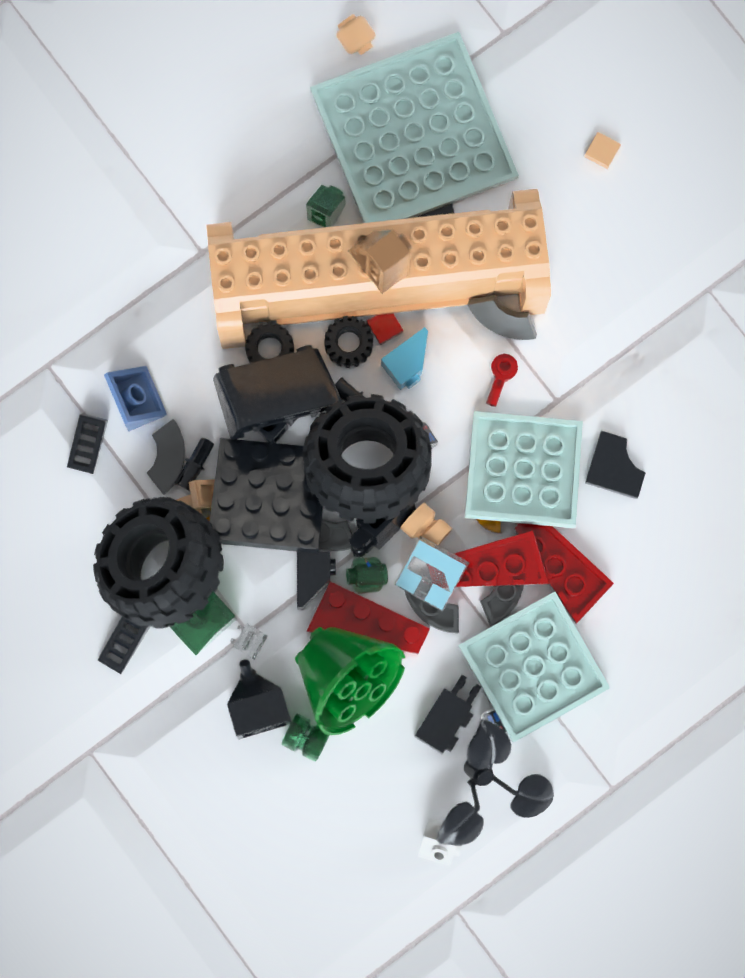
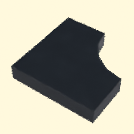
[585,430,646,500]

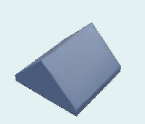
[104,366,167,432]

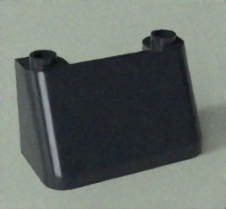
[213,345,342,441]

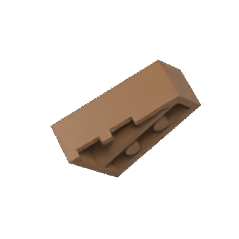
[348,230,412,294]

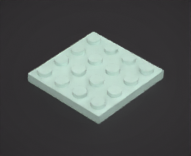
[465,411,583,528]
[458,591,610,743]

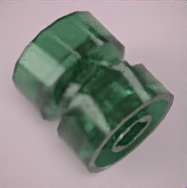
[281,713,330,763]

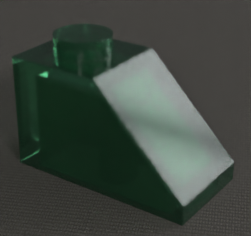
[306,185,346,228]

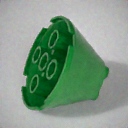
[295,627,406,735]

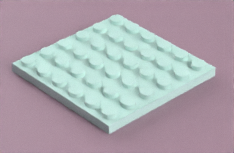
[310,32,519,223]

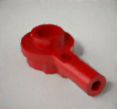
[486,353,518,407]

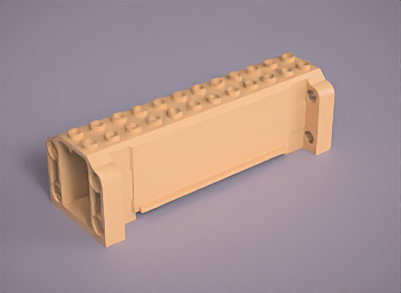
[206,189,551,349]

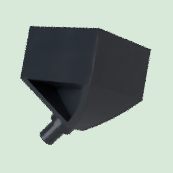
[227,659,292,740]

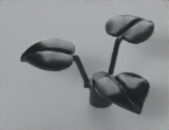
[437,719,554,846]

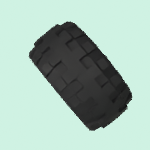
[303,394,432,523]
[93,496,224,629]

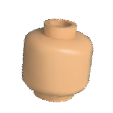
[336,14,376,56]

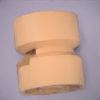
[400,502,453,549]

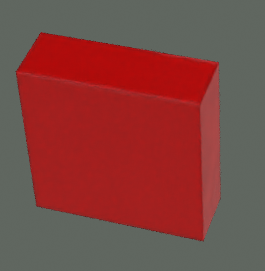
[366,313,404,346]

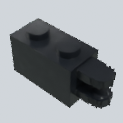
[349,504,416,558]
[414,674,482,755]

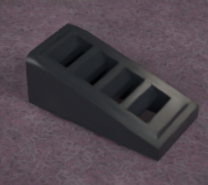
[67,413,108,474]
[97,617,150,675]

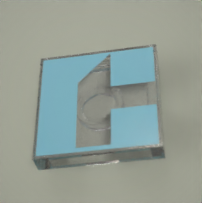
[394,536,469,612]

